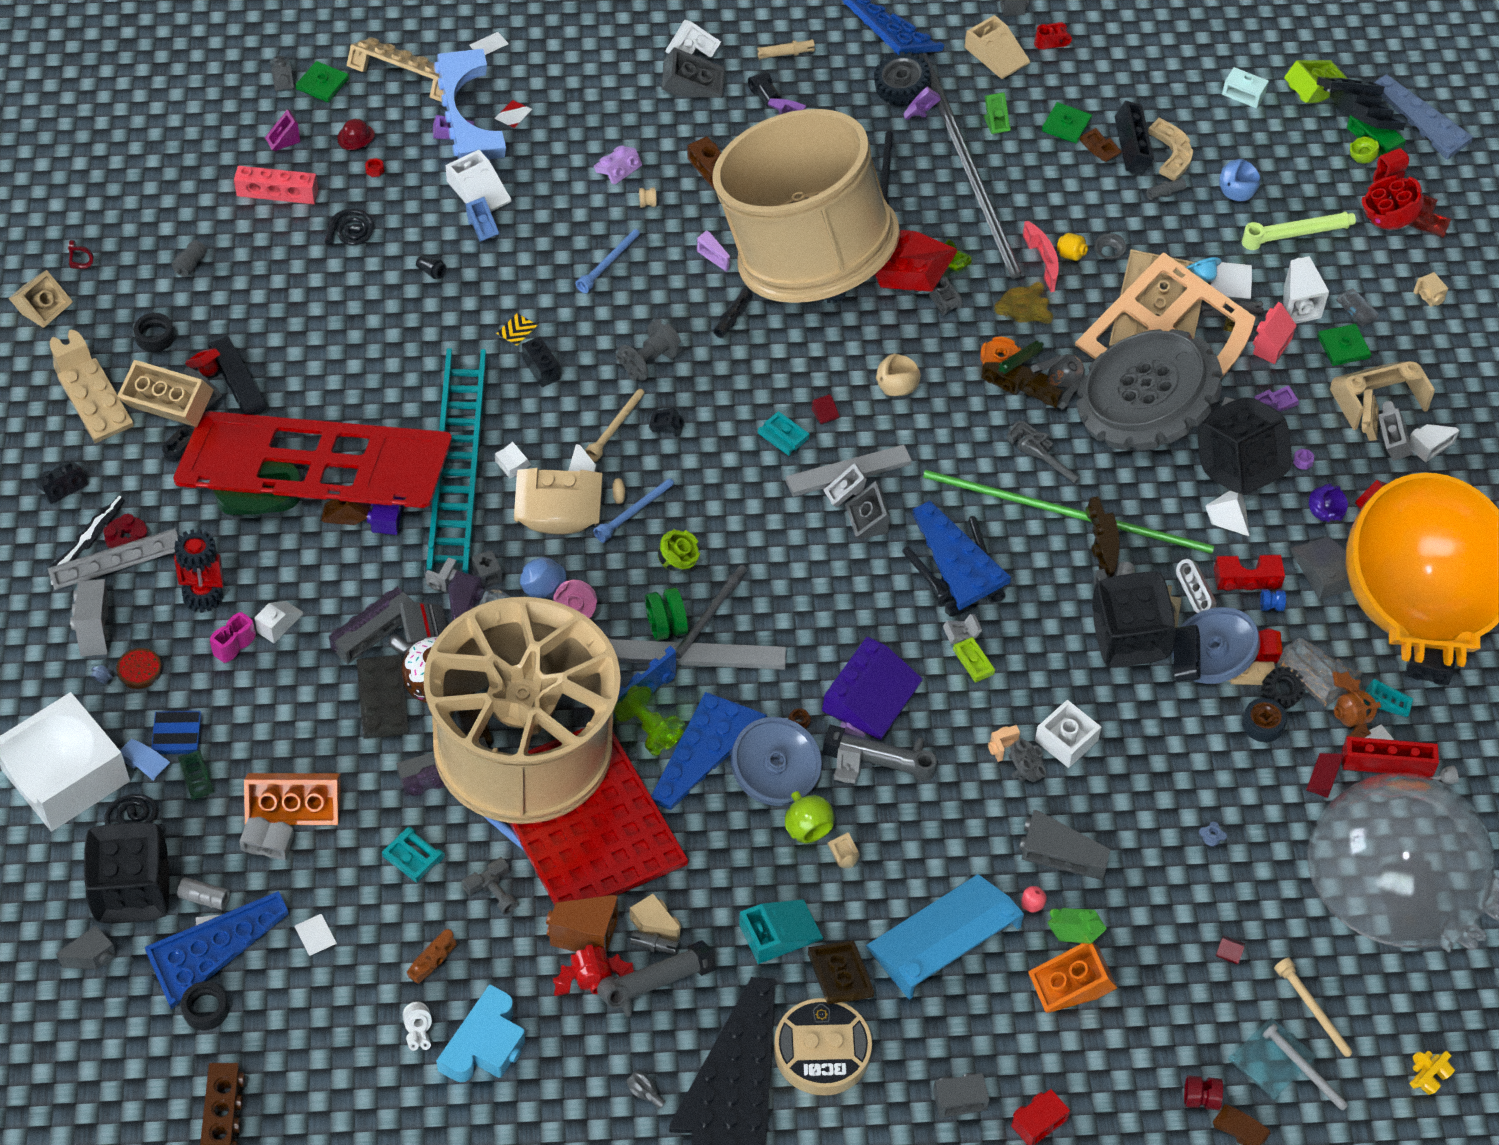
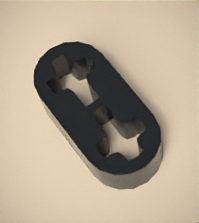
[162,427,194,462]

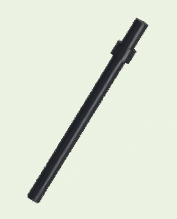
[881,131,893,205]

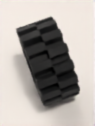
[1261,666,1305,709]

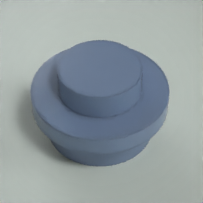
[91,665,113,684]

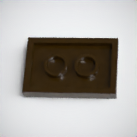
[808,940,874,1004]

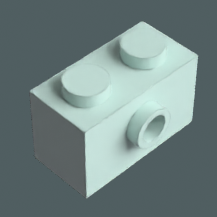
[1222,67,1269,108]

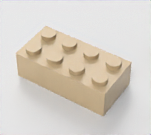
[117,360,214,427]

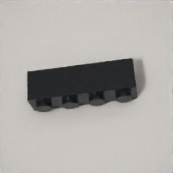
[1114,100,1154,175]

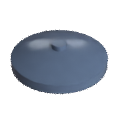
[1172,607,1260,684]
[731,717,822,806]

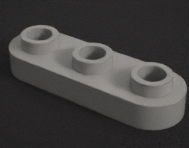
[1176,559,1216,613]

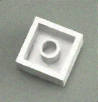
[1035,700,1101,768]

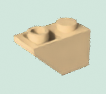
[630,894,681,941]

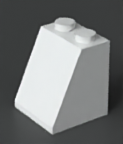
[1283,256,1329,324]

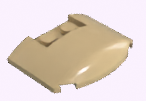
[514,468,603,535]

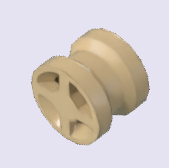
[639,187,656,208]

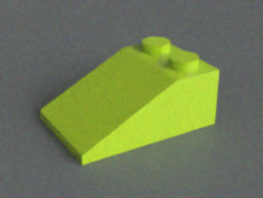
[1284,60,1348,103]

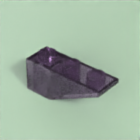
[448,571,484,621]

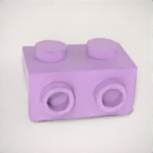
[594,146,642,184]

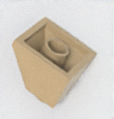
[9,270,73,327]

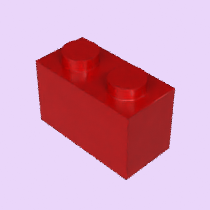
[1011,1089,1070,1145]

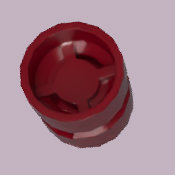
[1184,1075,1223,1111]

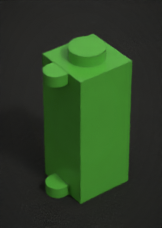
[1047,908,1107,944]

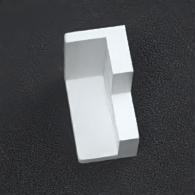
[665,20,721,58]

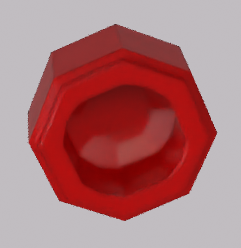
[365,158,384,177]

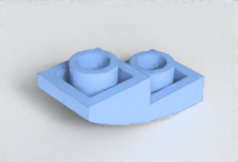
[120,738,170,781]

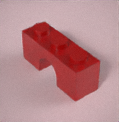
[1214,555,1285,591]

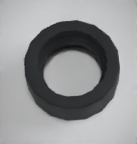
[133,313,175,352]
[180,981,229,1031]

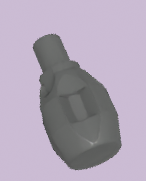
[626,1070,666,1109]

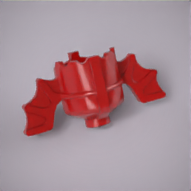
[553,944,634,996]

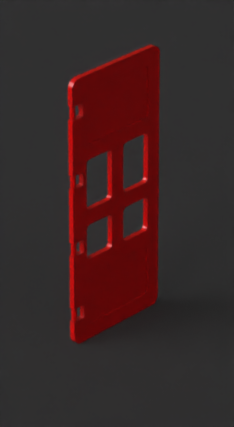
[173,411,452,508]

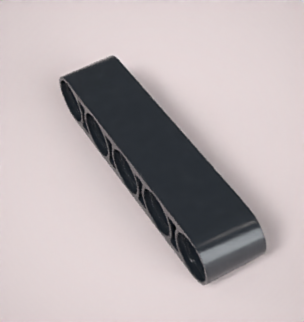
[208,336,266,415]

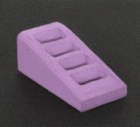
[697,231,730,272]

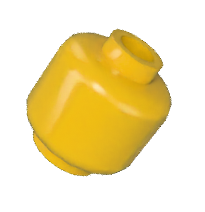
[1057,233,1088,261]

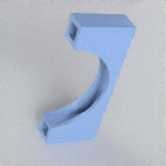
[434,49,506,160]

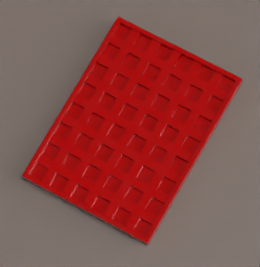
[509,728,688,906]

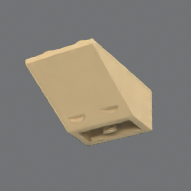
[964,15,1030,79]

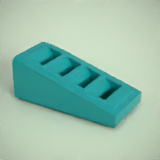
[1364,679,1414,717]

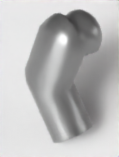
[389,634,413,654]

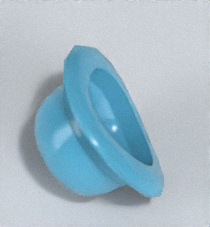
[1185,257,1221,283]

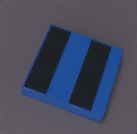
[151,711,202,754]

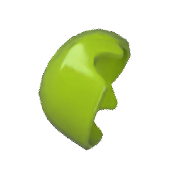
[1350,136,1379,164]

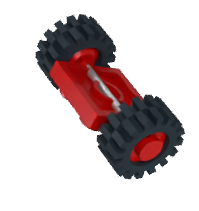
[174,529,224,613]

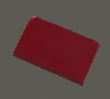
[1306,753,1343,798]

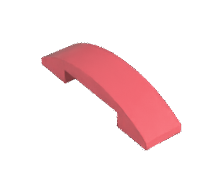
[1023,221,1059,292]

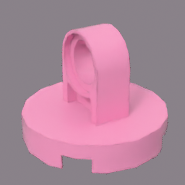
[553,579,597,618]

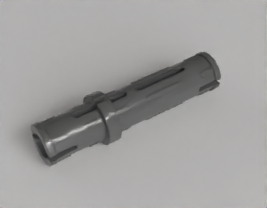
[1201,301,1264,318]

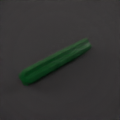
[998,340,1044,374]

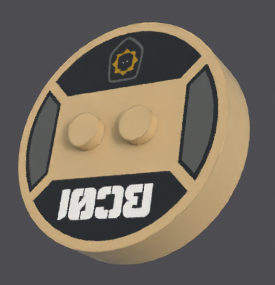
[774,998,872,1095]

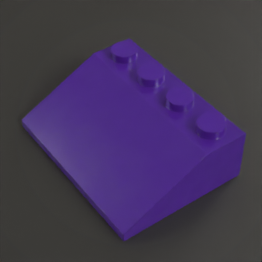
[822,636,923,740]

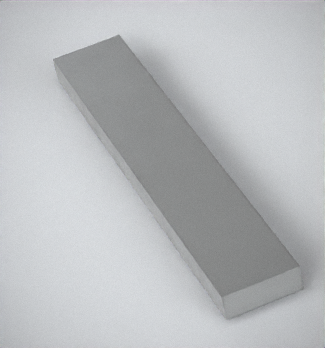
[786,445,912,497]
[47,528,178,590]

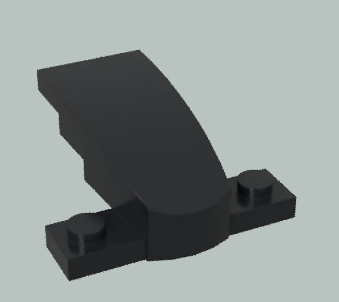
[1317,77,1406,131]

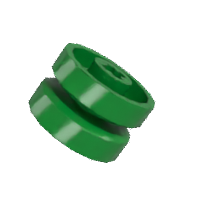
[645,587,688,641]

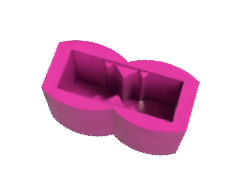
[210,612,256,663]

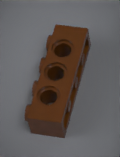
[687,136,721,190]
[200,1063,245,1145]

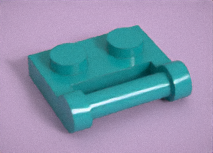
[382,826,445,883]

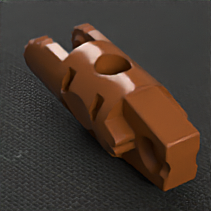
[406,929,457,983]

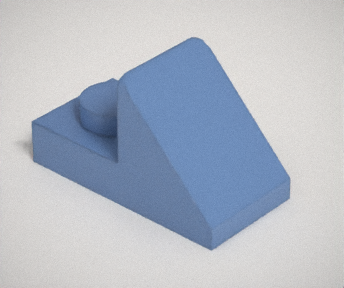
[466,197,499,242]

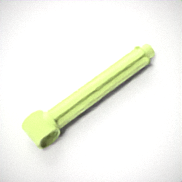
[1242,211,1356,250]

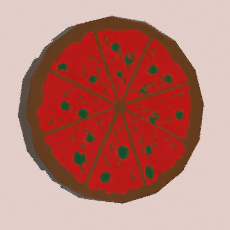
[116,648,162,689]

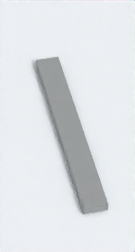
[609,639,786,670]

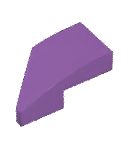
[904,87,941,120]
[768,99,806,115]
[1254,385,1299,412]

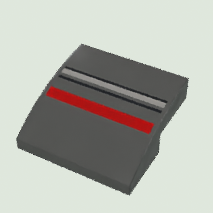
[399,602,447,645]

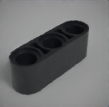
[1174,624,1201,683]

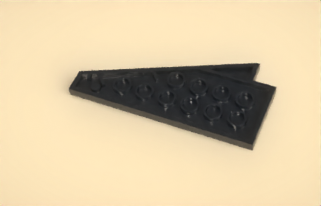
[669,977,775,1145]

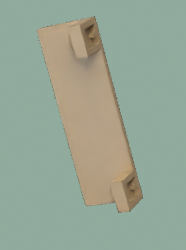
[347,37,443,102]

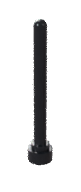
[969,516,1005,602]

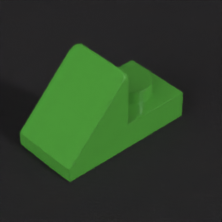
[983,92,1011,134]

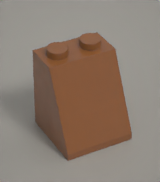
[546,895,618,954]

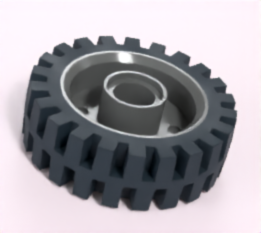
[874,52,931,106]

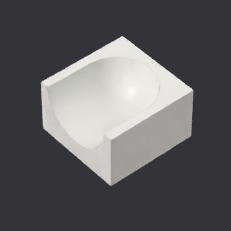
[0,692,130,832]

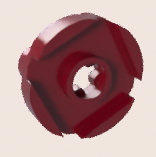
[103,513,149,549]

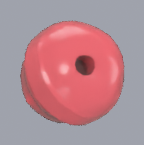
[1021,886,1047,913]

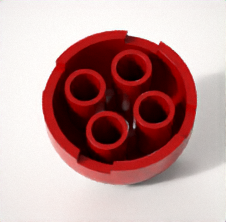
[1362,175,1424,230]

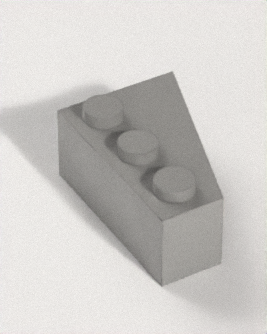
[70,579,108,656]

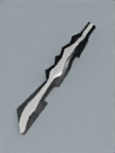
[49,496,124,586]

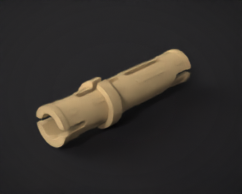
[757,39,815,60]

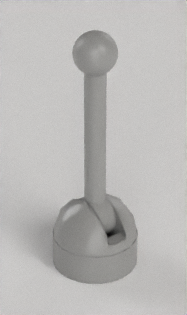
[1403,765,1459,789]

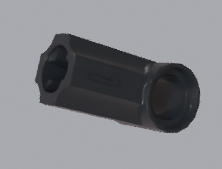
[748,71,781,108]

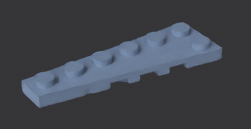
[1374,74,1473,160]

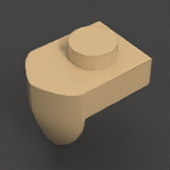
[827,832,860,868]

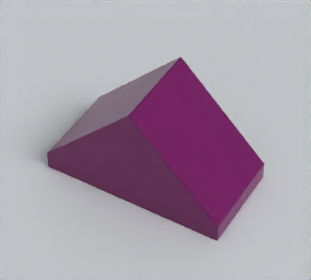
[265,109,300,151]

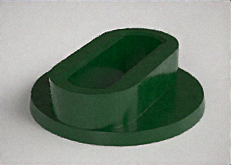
[213,461,301,515]

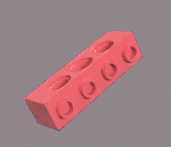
[234,166,318,204]

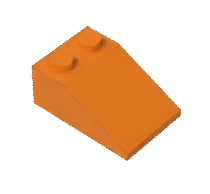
[1028,942,1117,1013]

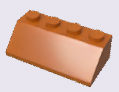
[244,773,341,825]

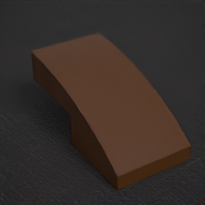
[1080,128,1122,162]
[1213,1104,1271,1145]

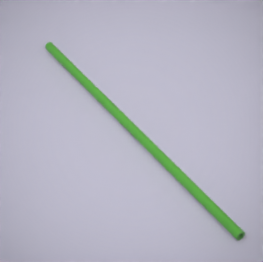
[923,470,1214,554]

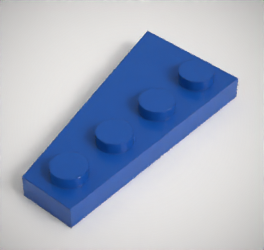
[613,645,676,718]

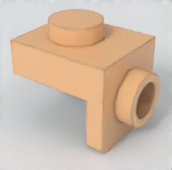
[988,725,1020,762]

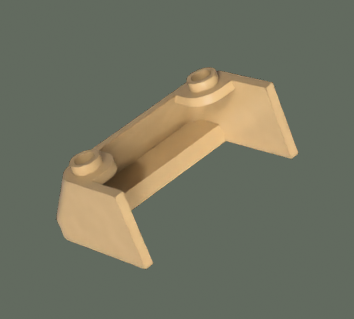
[1330,361,1435,430]

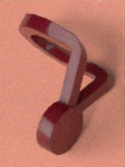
[68,240,94,269]

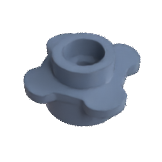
[1199,822,1227,846]

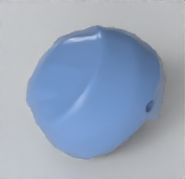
[1219,159,1261,201]
[520,557,567,598]

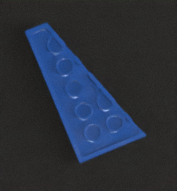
[842,0,944,55]
[913,501,1011,611]
[651,692,767,810]
[144,891,289,1009]

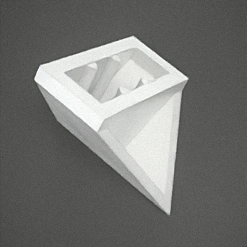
[1205,490,1249,536]

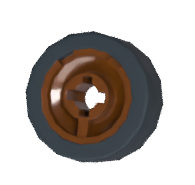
[1242,698,1287,743]

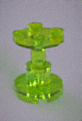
[613,685,685,756]

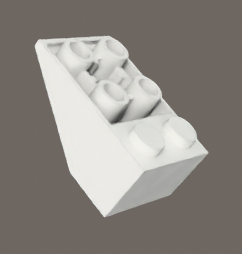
[446,150,512,212]

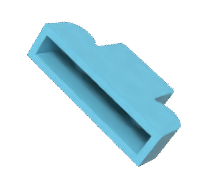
[436,984,525,1082]

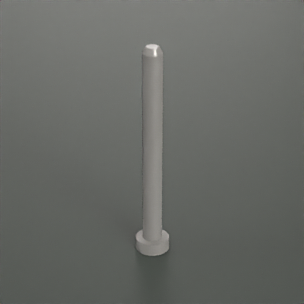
[1263,1023,1348,1110]

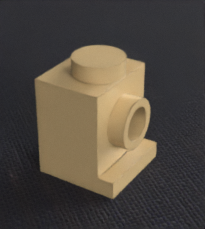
[1414,272,1448,307]

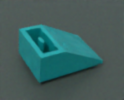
[739,899,823,964]

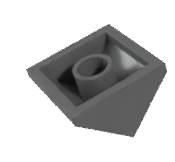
[845,481,890,539]

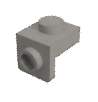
[425,557,459,592]
[943,614,982,644]
[834,745,862,783]

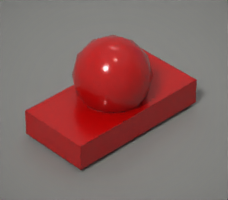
[185,348,220,377]

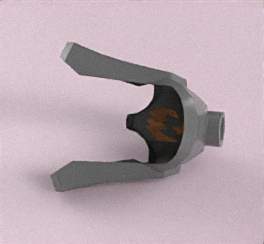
[1030,354,1085,410]

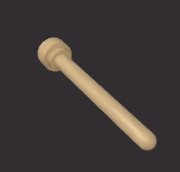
[585,389,644,462]
[1274,957,1352,1057]

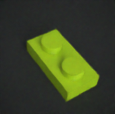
[953,637,995,683]

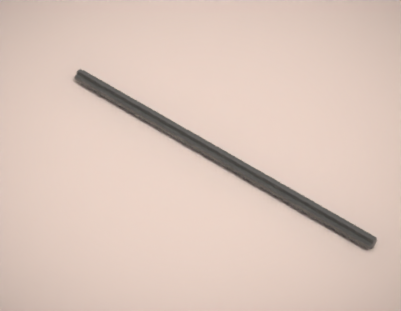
[919,53,1021,279]

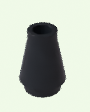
[416,256,446,279]

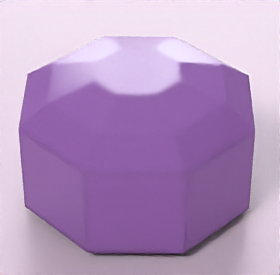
[1293,449,1314,470]

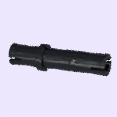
[713,289,753,338]

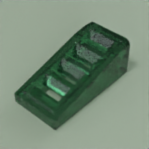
[178,750,214,800]

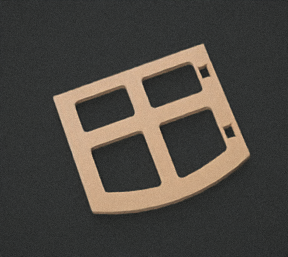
[1075,252,1256,379]

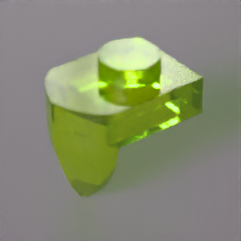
[945,239,972,271]

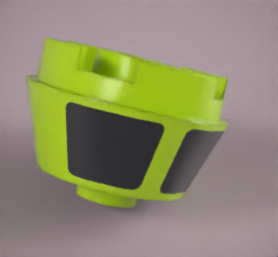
[658,529,700,571]

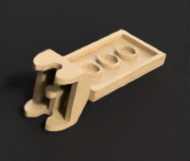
[50,330,134,443]

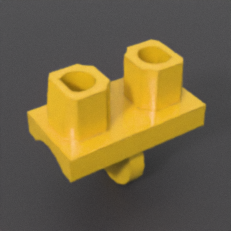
[1409,1051,1455,1095]

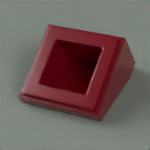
[812,394,839,424]

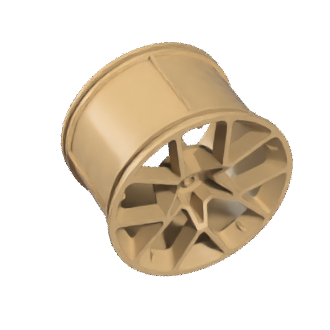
[713,109,900,303]
[424,597,621,824]

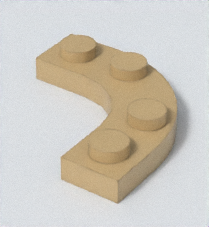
[1148,118,1193,181]

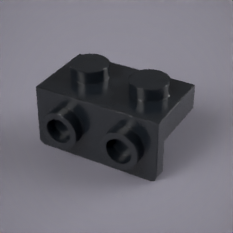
[34,460,88,504]

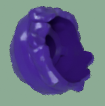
[1309,483,1349,522]

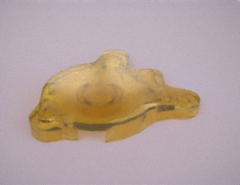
[994,282,1053,323]

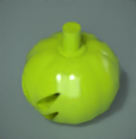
[785,791,835,843]

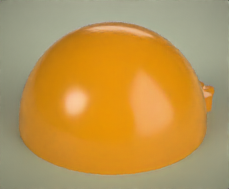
[1346,473,1499,667]

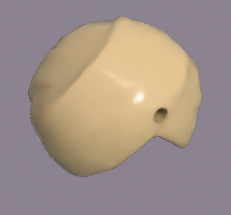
[876,353,921,396]

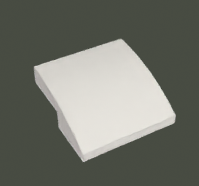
[1210,262,1252,301]

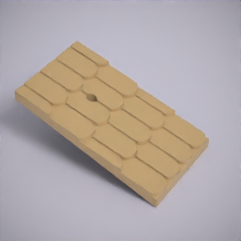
[1109,249,1202,347]

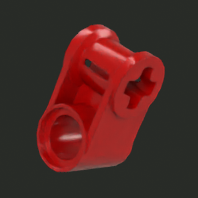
[1034,22,1072,50]

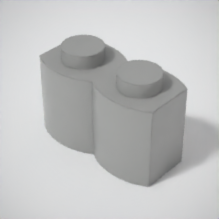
[239,817,294,860]

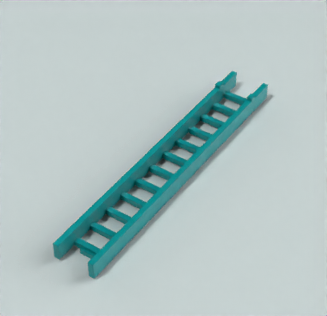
[426,348,487,579]

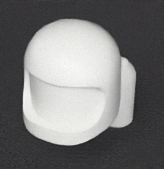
[403,1002,432,1051]

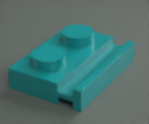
[758,411,809,456]

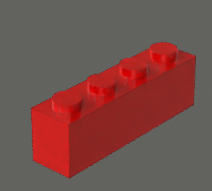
[1341,736,1439,777]

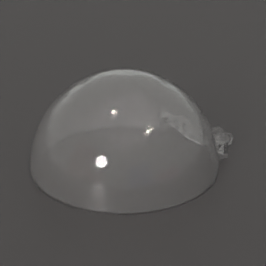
[1307,773,1499,952]

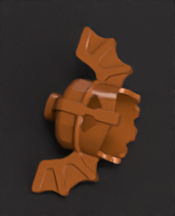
[1332,671,1381,740]

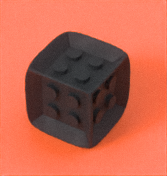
[1197,397,1292,494]
[1092,572,1176,667]
[84,822,170,923]

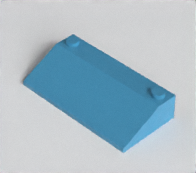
[866,874,1024,1000]

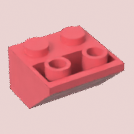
[1253,302,1296,364]

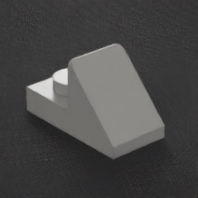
[823,463,867,507]

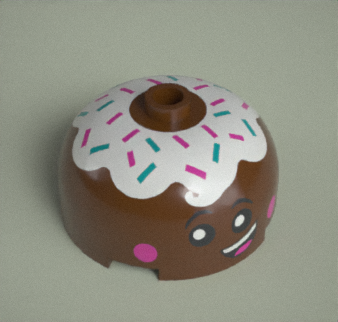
[402,637,438,703]

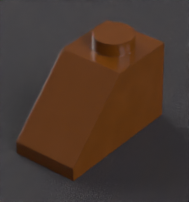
[321,499,371,525]

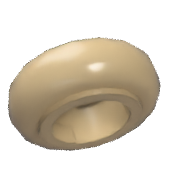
[612,478,625,504]

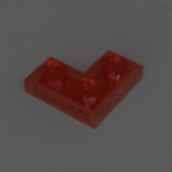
[1408,195,1451,237]

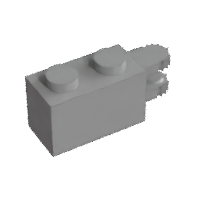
[1378,401,1413,461]

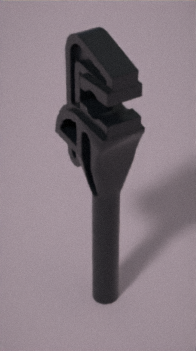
[902,546,970,617]

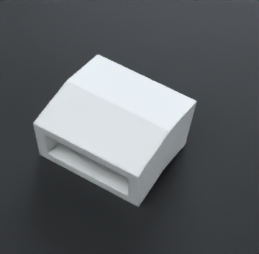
[495,442,531,479]

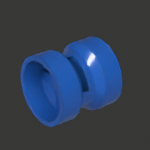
[1260,589,1286,612]

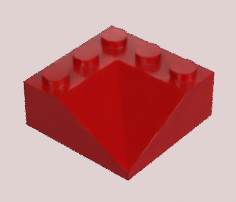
[875,230,957,292]

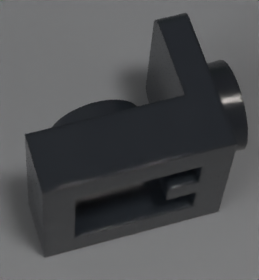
[649,408,684,437]

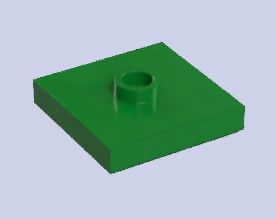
[295,61,349,103]
[1042,102,1092,144]
[1317,324,1371,366]

